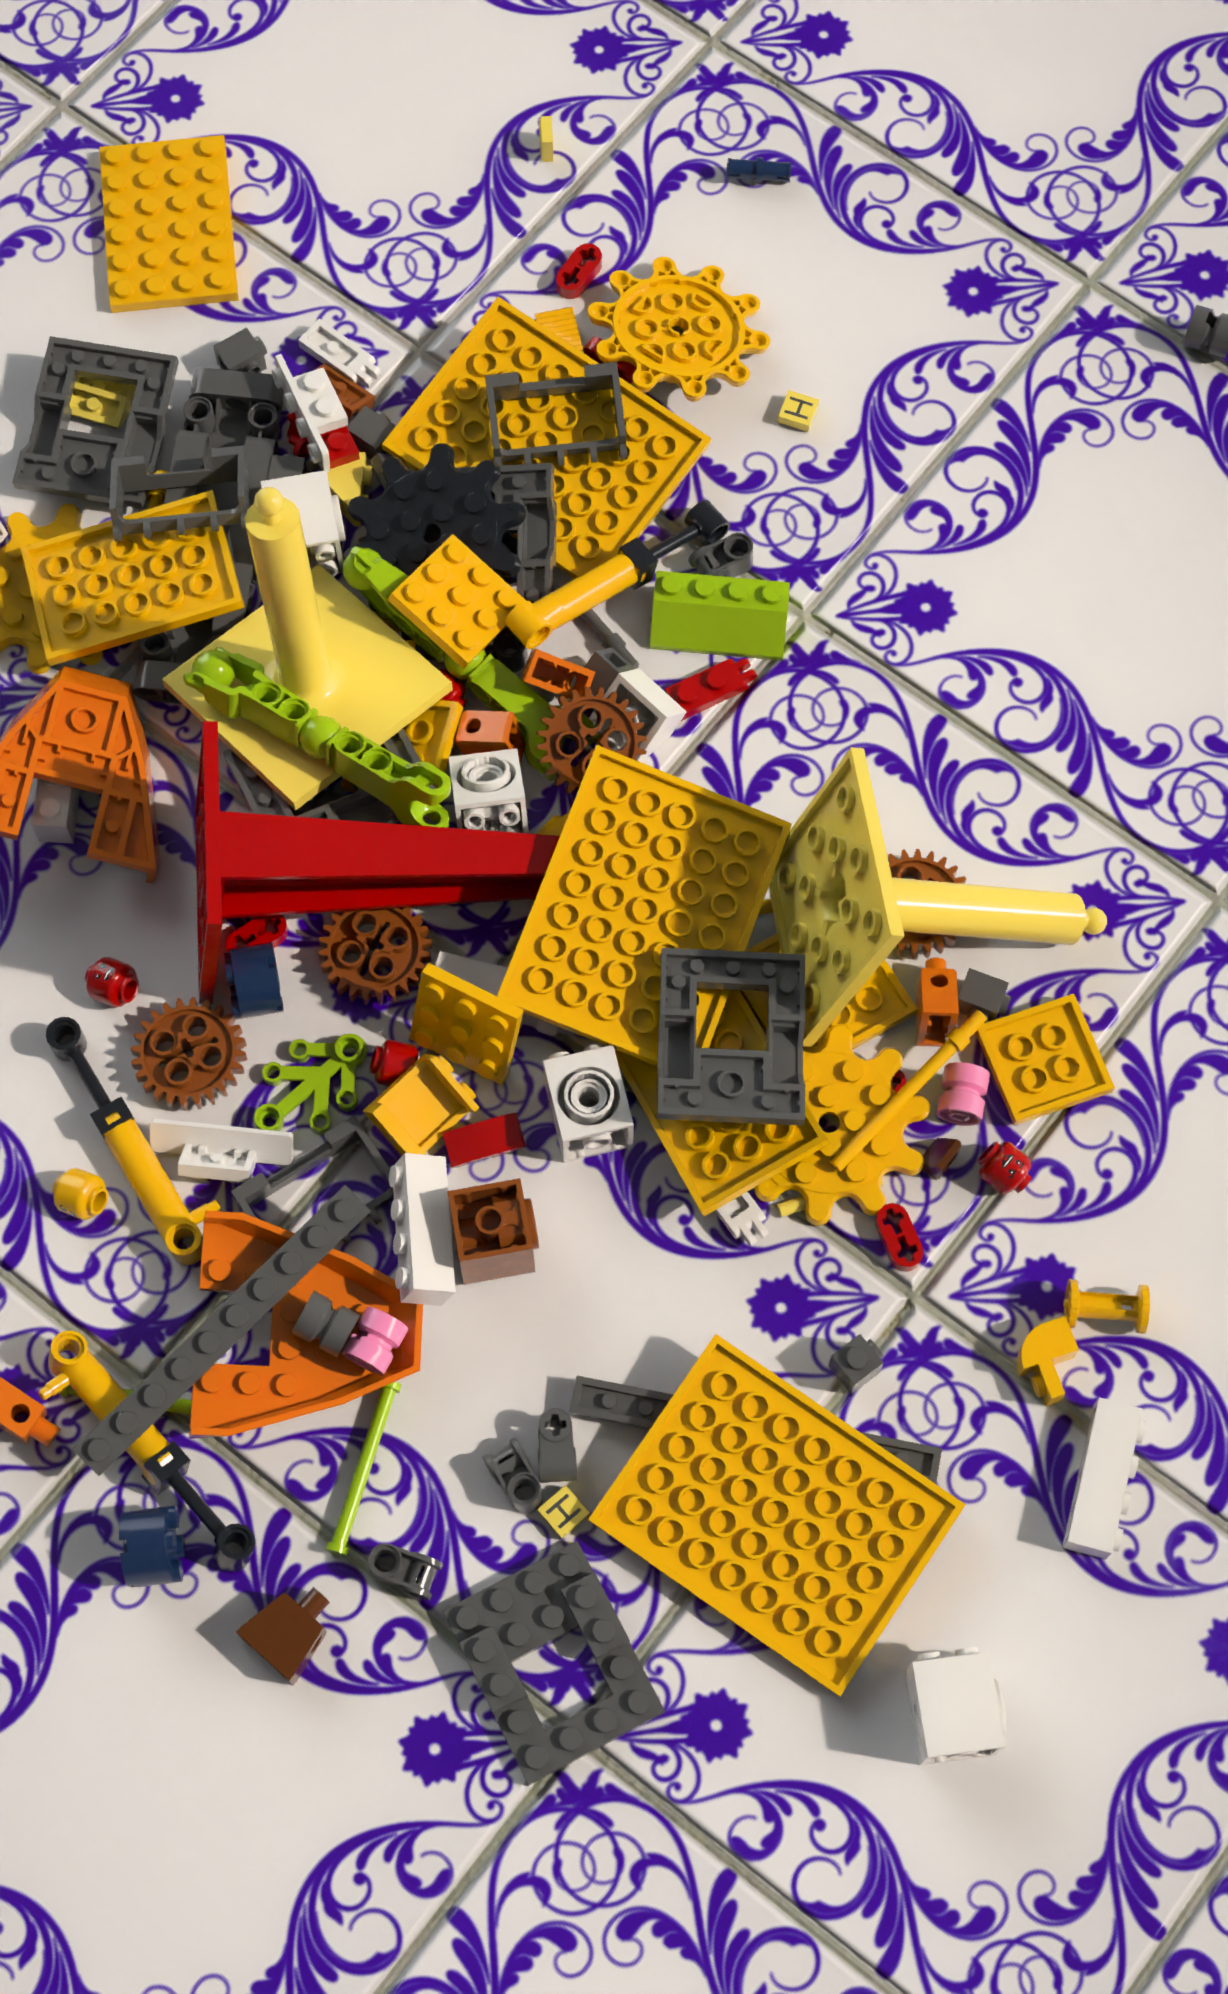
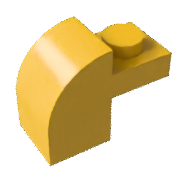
[1017,1316,1079,1406]

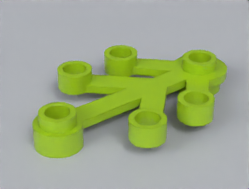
[254,1034,367,1135]

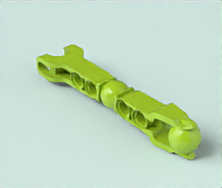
[342,546,599,781]
[183,647,451,828]

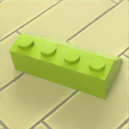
[650,571,790,661]

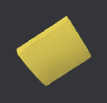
[69,376,136,429]

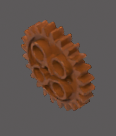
[535,687,647,794]
[888,849,966,959]
[318,907,432,1005]
[130,997,247,1111]

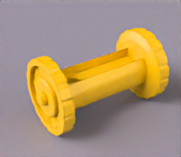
[1063,1279,1150,1334]

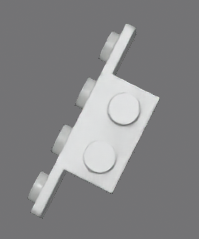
[272,354,348,472]
[150,1118,293,1183]

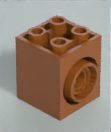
[447,1178,539,1285]

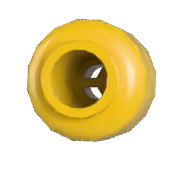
[52,1168,109,1220]

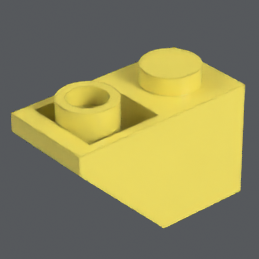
[327,452,373,527]

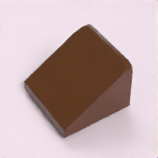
[922,1138,962,1180]

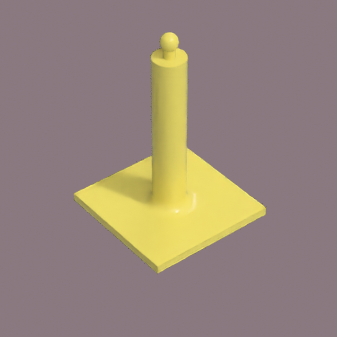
[162,487,453,811]
[768,747,1107,1047]

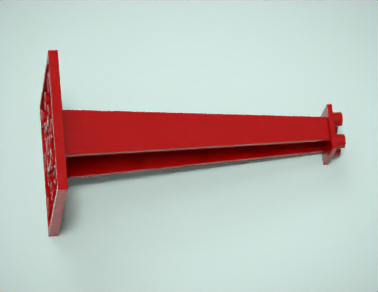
[195,721,560,1004]

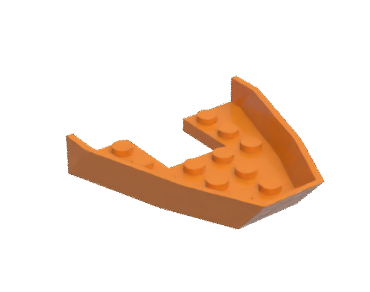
[0,666,160,884]
[189,1210,423,1439]

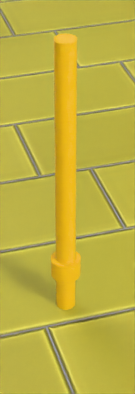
[830,1010,987,1172]

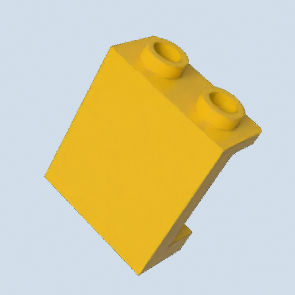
[363,1054,479,1157]

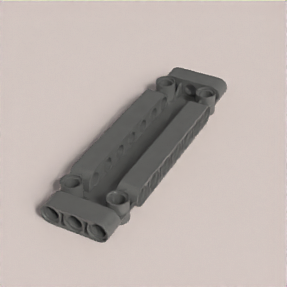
[133,368,285,704]

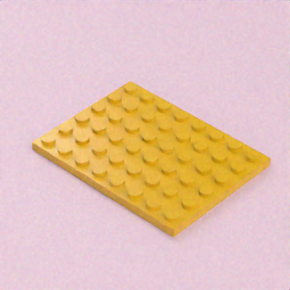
[382,296,711,579]
[497,745,792,1066]
[588,1334,966,1697]

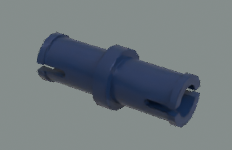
[726,157,791,183]

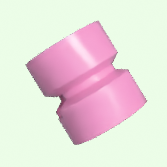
[936,1062,990,1126]
[342,1306,408,1376]

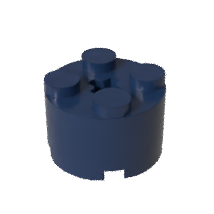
[224,942,284,1019]
[119,1505,186,1587]

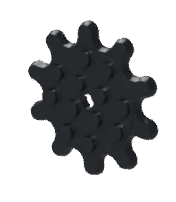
[343,443,526,613]

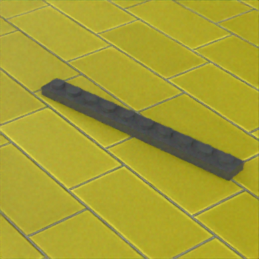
[72,1185,371,1476]
[569,1375,942,1484]

